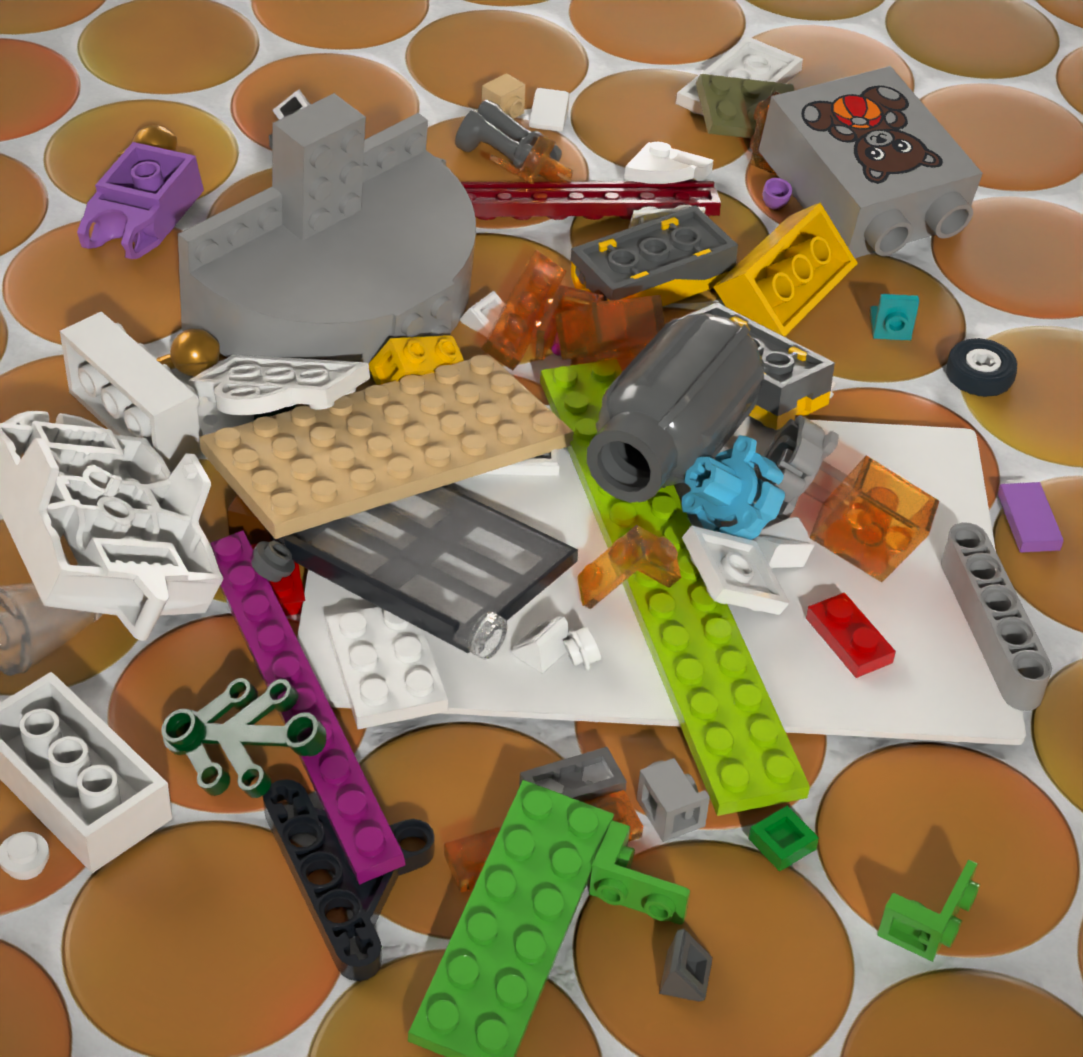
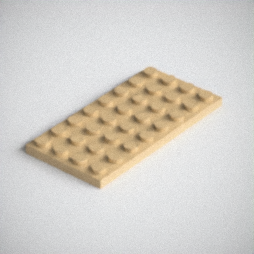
[200,354,574,539]

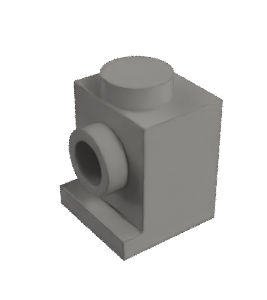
[637,758,710,842]

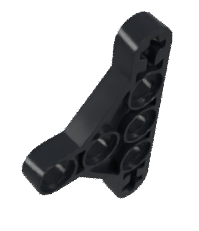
[263,779,435,981]

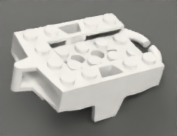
[0,411,224,641]

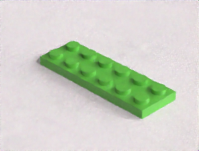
[408,780,614,1057]

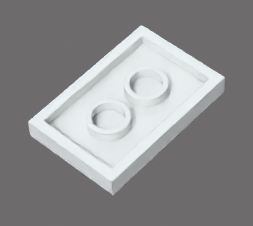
[326,606,448,730]

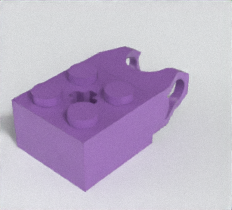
[77,142,204,259]

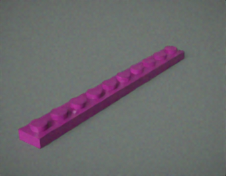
[210,531,406,884]

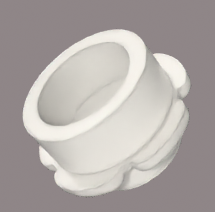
[563,626,601,670]

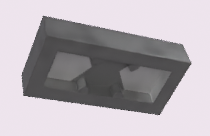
[519,747,627,804]

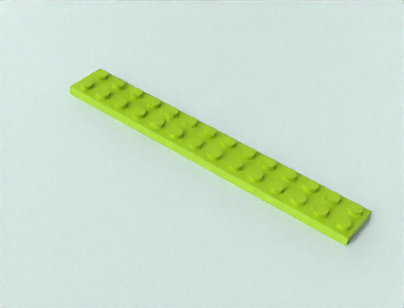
[540,359,810,816]

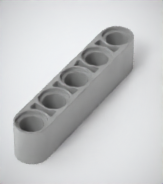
[941,522,1052,711]

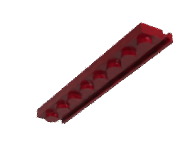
[461,181,721,220]

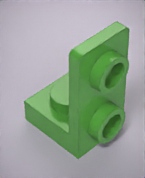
[589,820,690,925]
[877,859,980,962]

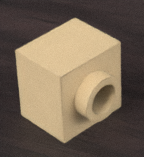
[481,73,525,119]

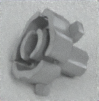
[755,415,851,520]

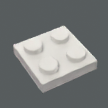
[682,525,790,615]

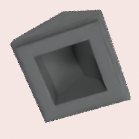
[659,929,713,1002]

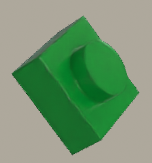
[748,805,819,872]

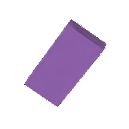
[998,482,1064,553]

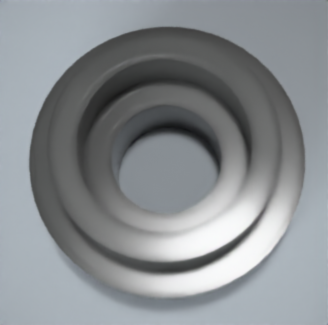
[251,541,295,582]

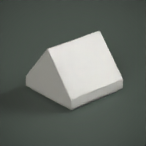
[512,616,570,674]

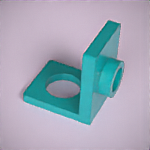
[870,294,920,341]

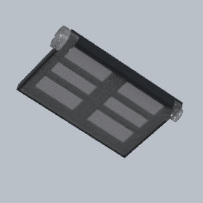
[272,486,578,660]

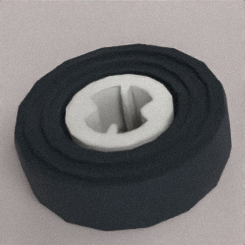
[946,338,1017,397]

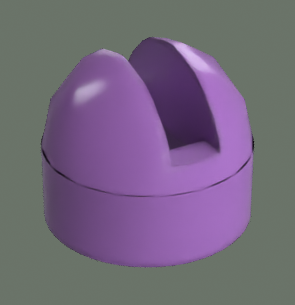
[762,178,792,210]

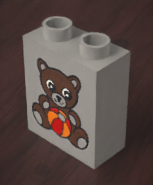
[758,66,983,258]

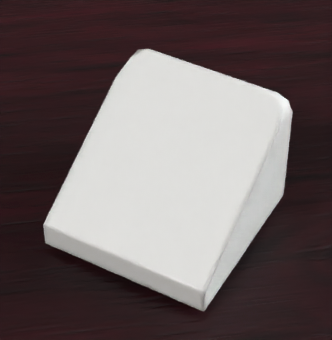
[529,88,569,132]
[460,291,518,340]

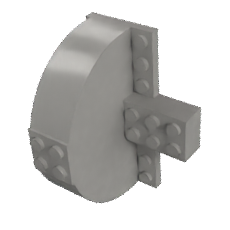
[178,93,476,376]

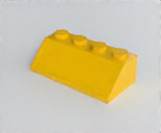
[714,202,858,337]

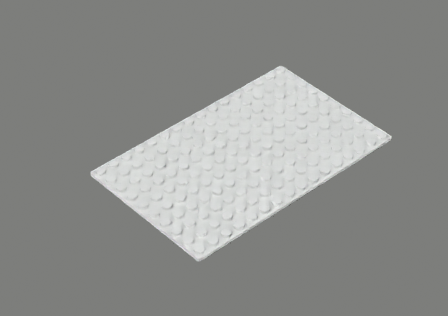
[297,405,1026,745]

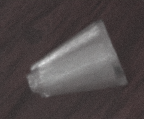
[0,582,103,676]

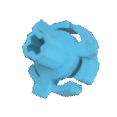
[682,435,785,540]

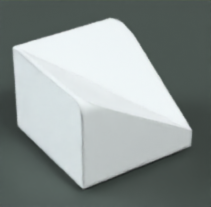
[752,517,815,568]

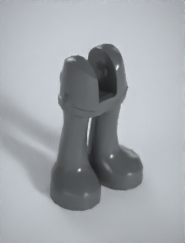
[455,100,562,177]

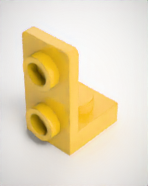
[369,335,464,385]

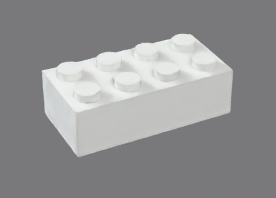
[60,311,203,473]
[0,672,173,873]

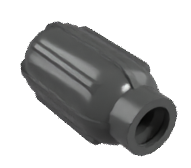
[587,313,764,503]

